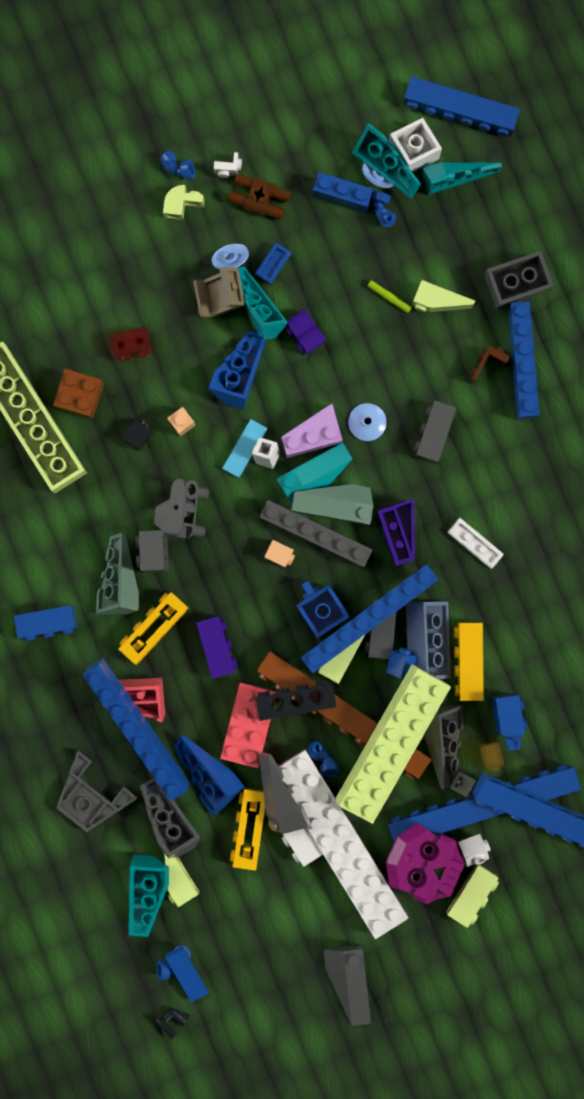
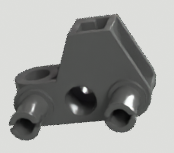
[154,479,209,539]

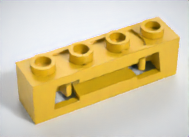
[119,592,189,665]
[230,788,265,871]

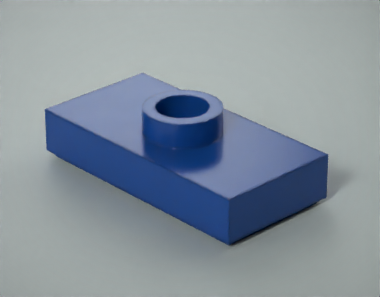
[255,243,292,285]

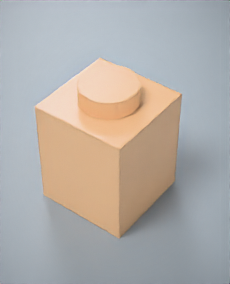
[168,407,195,437]
[264,540,295,568]

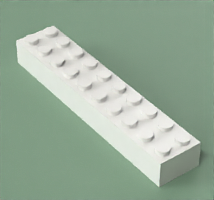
[278,749,408,939]

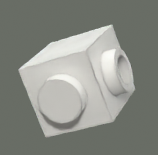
[252,437,280,469]
[458,834,490,867]

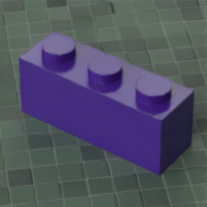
[196,616,238,679]

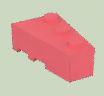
[102,678,165,722]

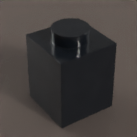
[123,420,153,451]

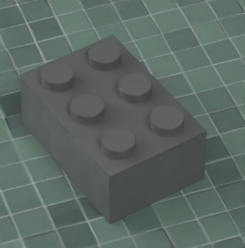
[484,251,554,310]
[136,530,169,573]

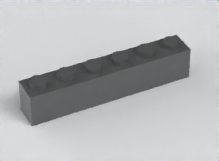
[260,500,372,568]

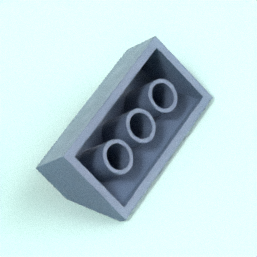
[406,602,451,679]

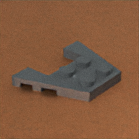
[56,750,138,832]

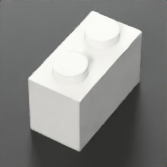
[282,828,323,867]

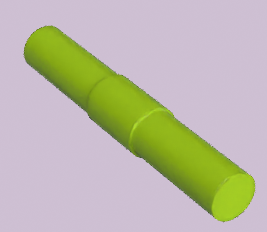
[367,280,412,313]

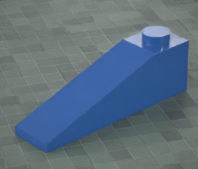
[208,331,266,410]
[174,735,245,816]

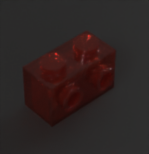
[109,327,153,362]

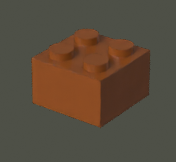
[53,369,104,419]

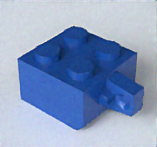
[296,581,350,638]
[491,694,527,750]

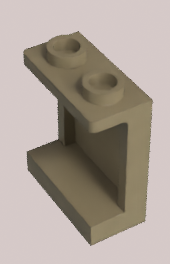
[194,267,245,318]

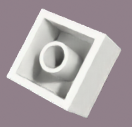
[389,118,442,173]

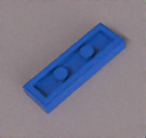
[165,946,209,1002]

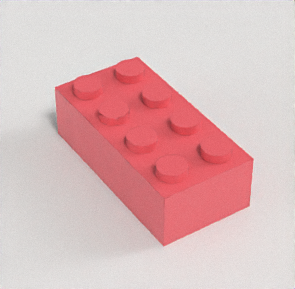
[220,682,278,768]

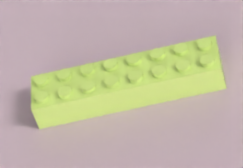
[0,342,87,493]
[335,664,451,824]

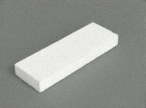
[447,518,504,569]

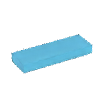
[222,419,267,478]

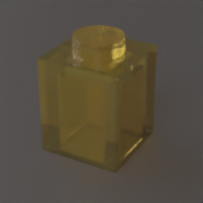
[478,741,505,772]

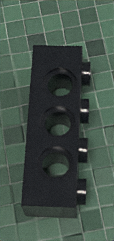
[254,681,337,721]

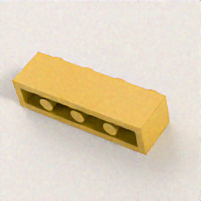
[454,623,484,701]

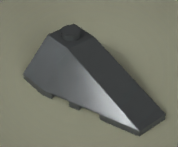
[424,704,464,789]
[259,752,311,834]
[140,778,201,859]
[323,945,371,1026]

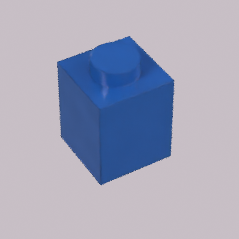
[386,648,418,679]

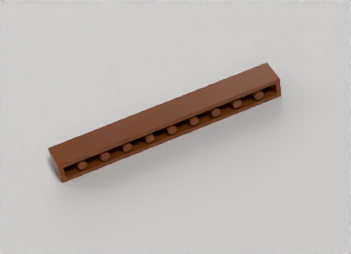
[257,652,432,779]

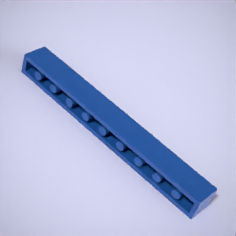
[387,764,581,843]

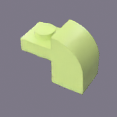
[163,185,204,220]

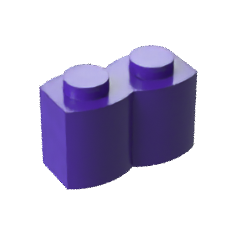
[285,309,326,355]

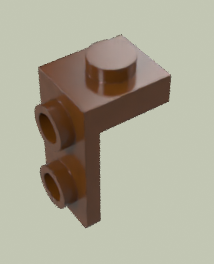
[469,346,510,383]

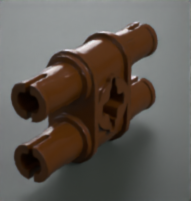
[228,173,291,220]

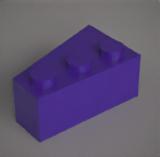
[377,499,415,567]

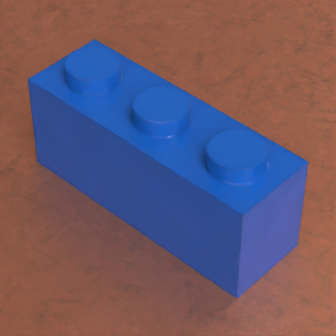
[313,172,373,213]
[14,605,78,642]

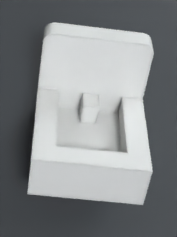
[214,152,242,178]

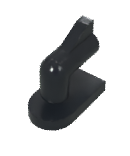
[154,1008,190,1040]

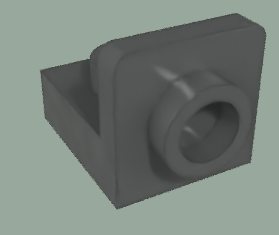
[450,771,477,800]

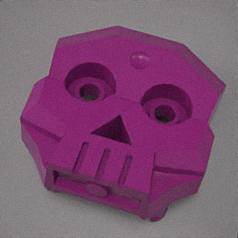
[386,822,465,904]

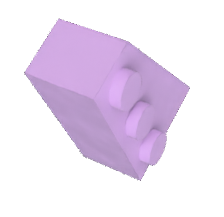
[282,404,342,458]

